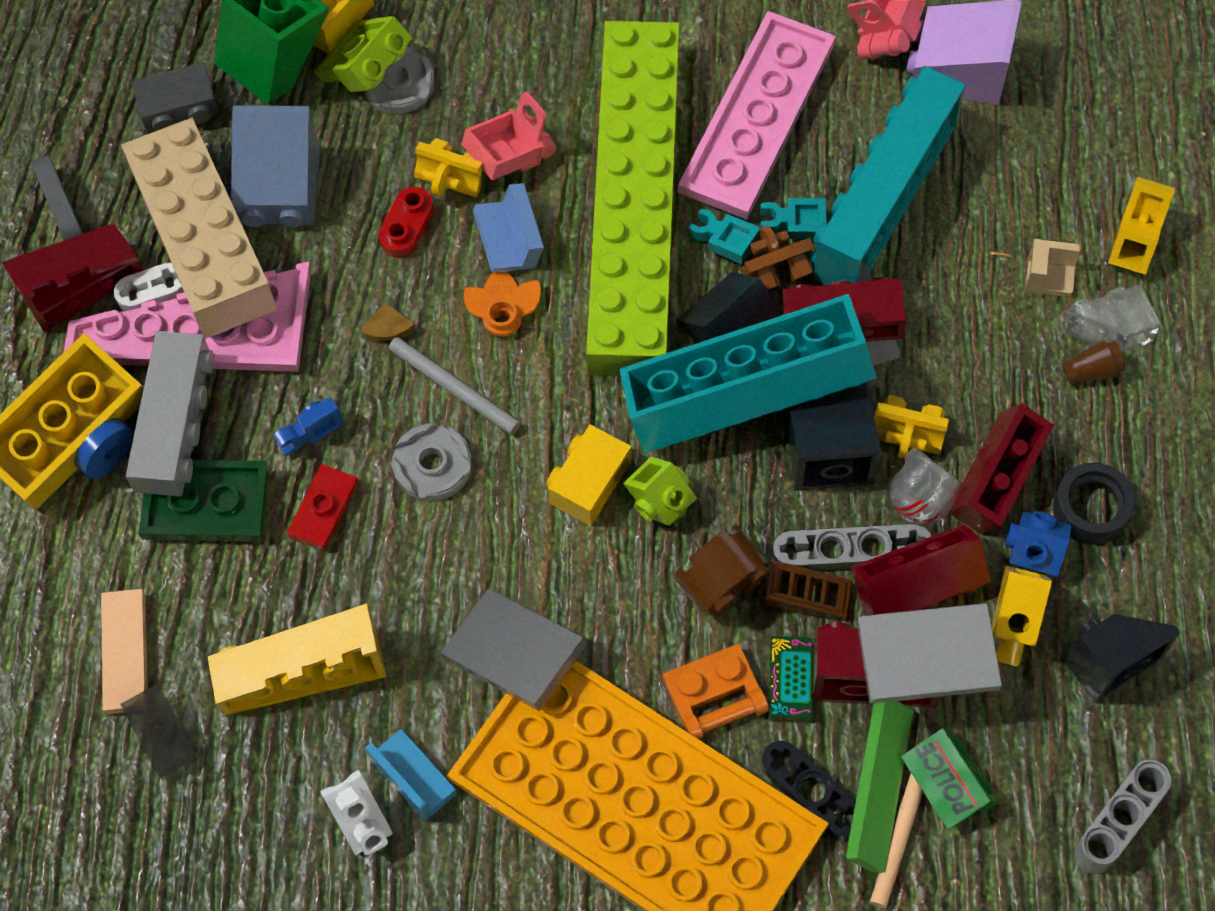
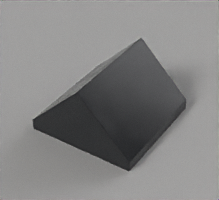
[676,272,782,343]

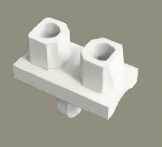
[320,770,393,855]

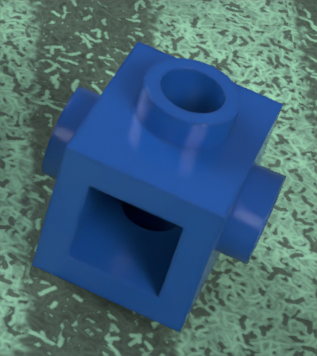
[1005,511,1071,577]

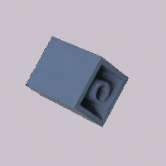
[231,105,320,227]

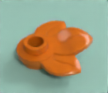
[464,271,541,337]

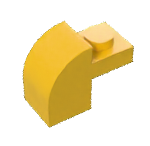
[1108,177,1175,275]

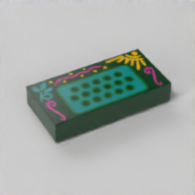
[769,636,813,722]

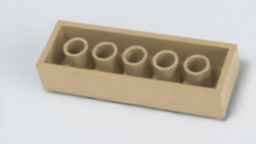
[121,118,277,339]

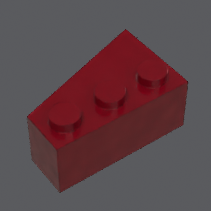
[1,223,143,333]

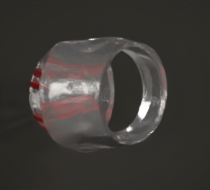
[889,447,962,525]

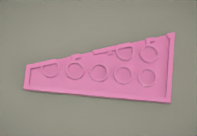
[64,261,311,372]

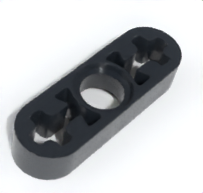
[761,741,856,842]

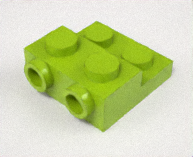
[314,16,412,92]

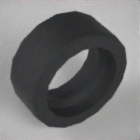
[1053,463,1136,544]

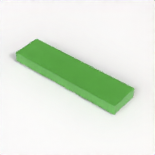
[846,701,913,873]

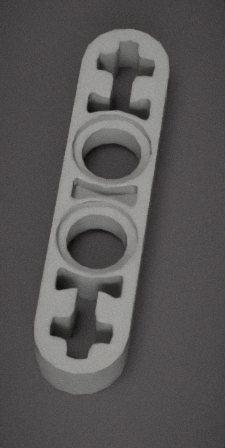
[772,524,931,571]

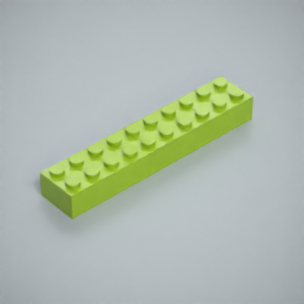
[586,21,679,376]

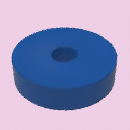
[75,419,134,479]

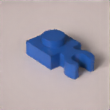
[273,397,344,456]

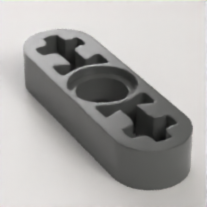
[31,154,83,240]

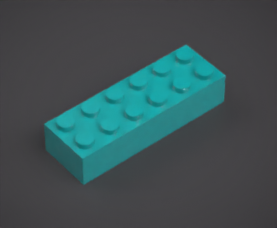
[811,65,966,285]
[619,294,877,454]

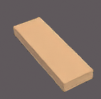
[101,589,148,715]

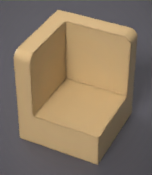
[1025,239,1081,297]

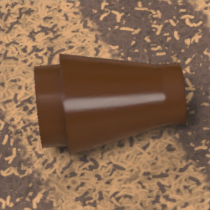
[1062,340,1125,385]

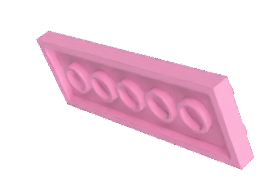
[678,11,836,220]

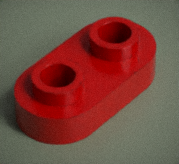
[379,187,434,258]

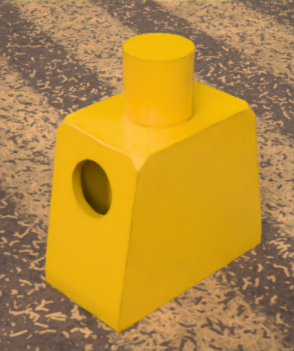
[991,566,1052,666]

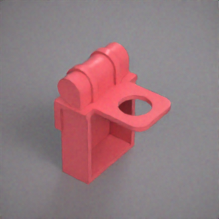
[847,0,927,60]
[461,92,557,181]

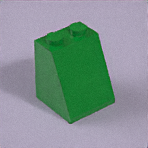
[214,0,329,105]

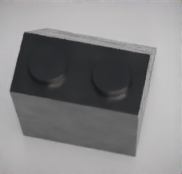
[785,382,881,491]

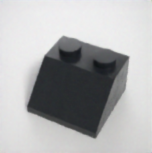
[1065,614,1180,703]

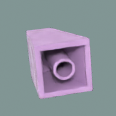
[906,0,1022,105]

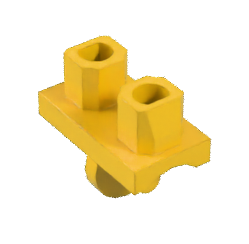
[414,138,483,198]
[874,395,949,459]

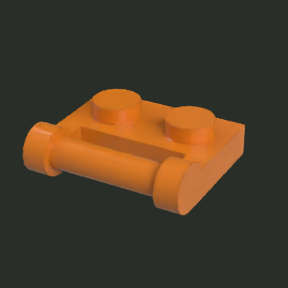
[662,643,769,739]

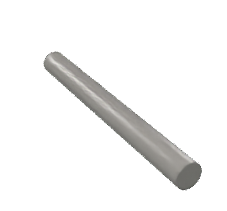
[389,337,520,435]

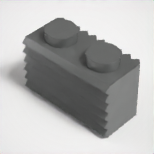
[132,62,219,134]

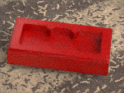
[287,464,359,552]

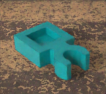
[760,198,826,239]
[689,209,760,265]

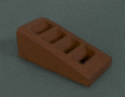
[764,561,852,621]

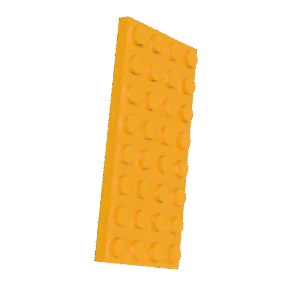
[447,661,829,911]

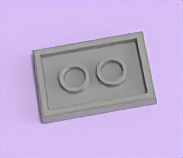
[857,603,1002,704]

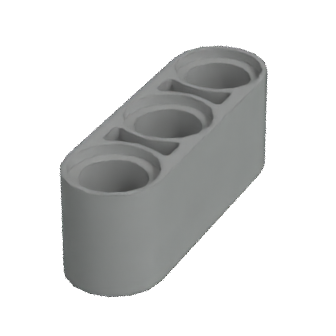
[1074,760,1171,874]

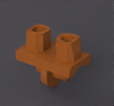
[739,226,814,292]

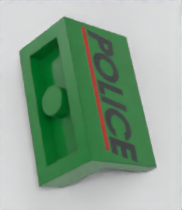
[901,728,1000,830]

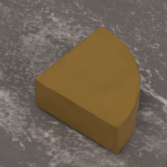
[360,302,416,342]

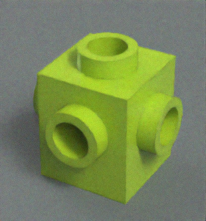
[623,456,697,526]

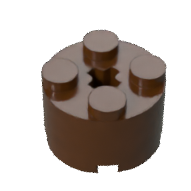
[673,525,769,621]

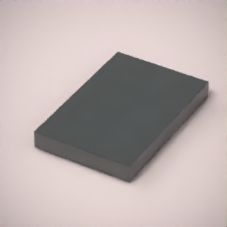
[440,588,587,711]

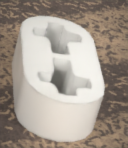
[114,263,184,312]

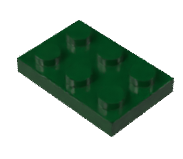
[138,460,270,542]

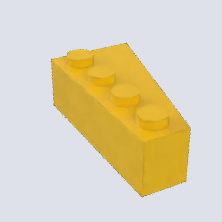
[208,604,387,716]

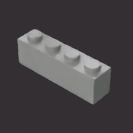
[125,331,214,497]

